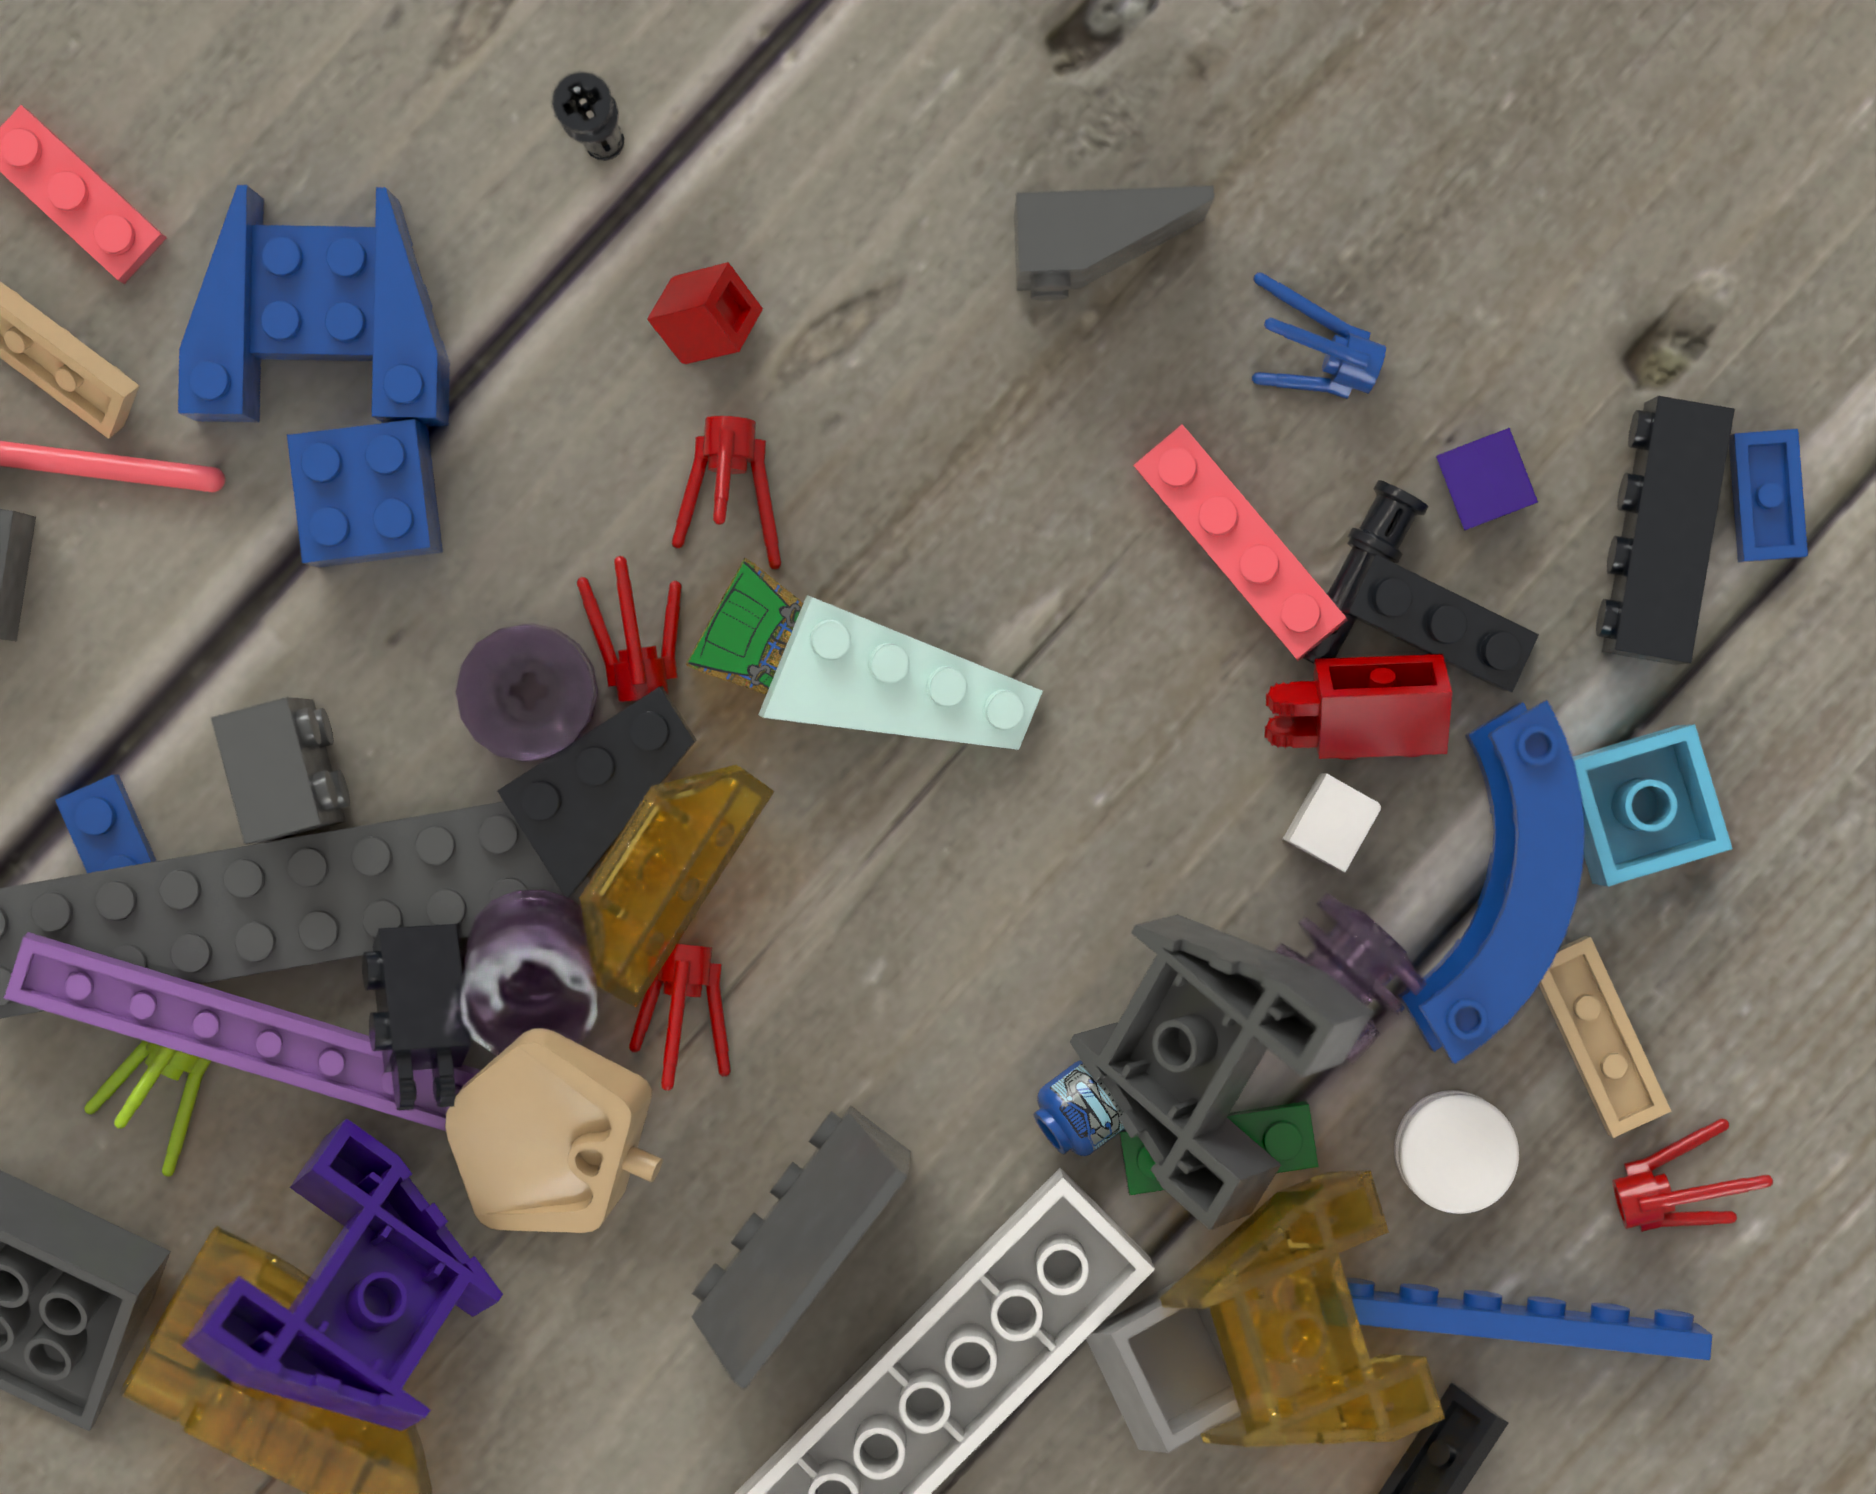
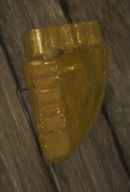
[120,1225,432,1494]

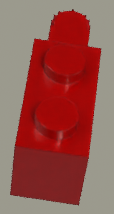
[1264,654,1452,760]

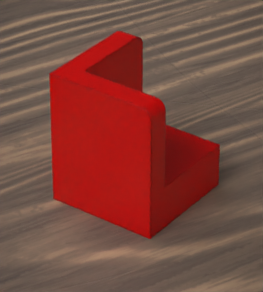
[647,262,763,364]

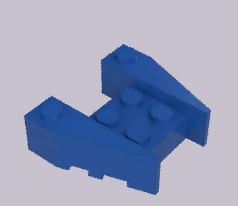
[178,185,450,426]

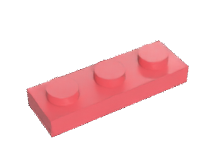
[0,105,167,284]

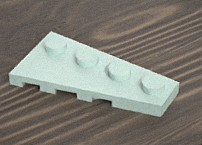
[758,595,1043,750]

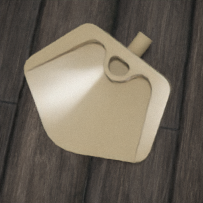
[445,1028,663,1233]

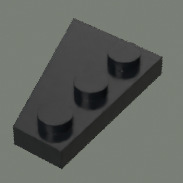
[497,686,697,899]

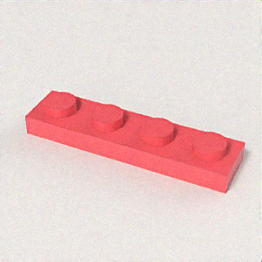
[1133,424,1348,661]

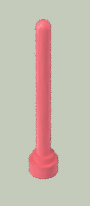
[0,441,225,492]

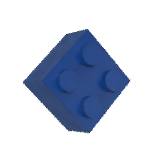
[287,419,443,568]

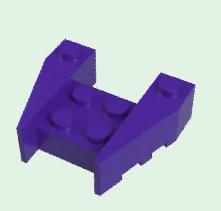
[181,1118,503,1431]

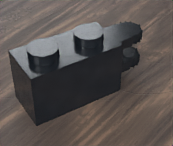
[362,924,471,1111]

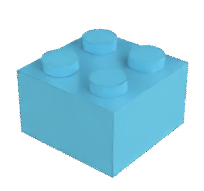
[1573,724,1733,887]

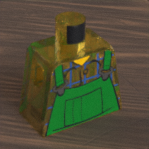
[685,558,803,694]

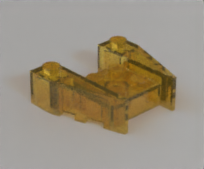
[1160,1170,1445,1447]

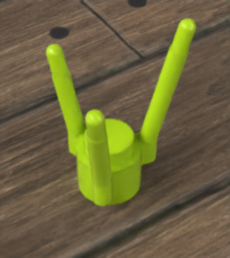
[84,1040,211,1177]

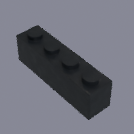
[1596,396,1735,665]

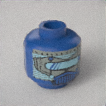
[1033,1061,1125,1156]

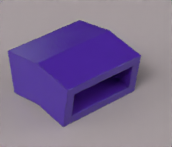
[1436,428,1538,531]

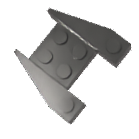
[1070,914,1374,1230]

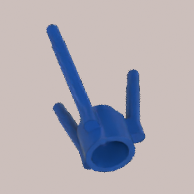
[1252,272,1386,399]

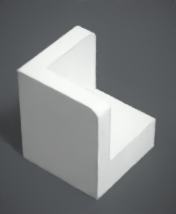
[1282,773,1381,873]

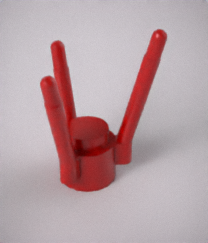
[672,416,781,570]
[577,556,682,702]
[629,942,731,1091]
[1612,1118,1773,1232]

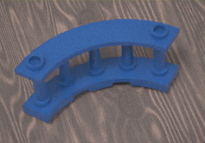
[1399,700,1585,1064]

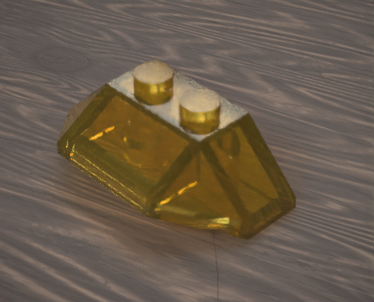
[580,764,774,1008]

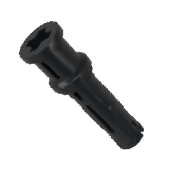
[552,71,625,161]
[1303,480,1429,664]

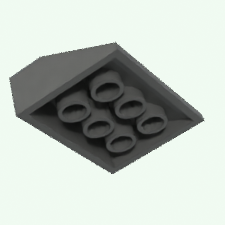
[692,1105,911,1390]
[0,1170,171,1431]

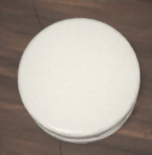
[1394,1090,1519,1214]

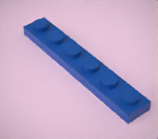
[1317,1277,1713,1360]

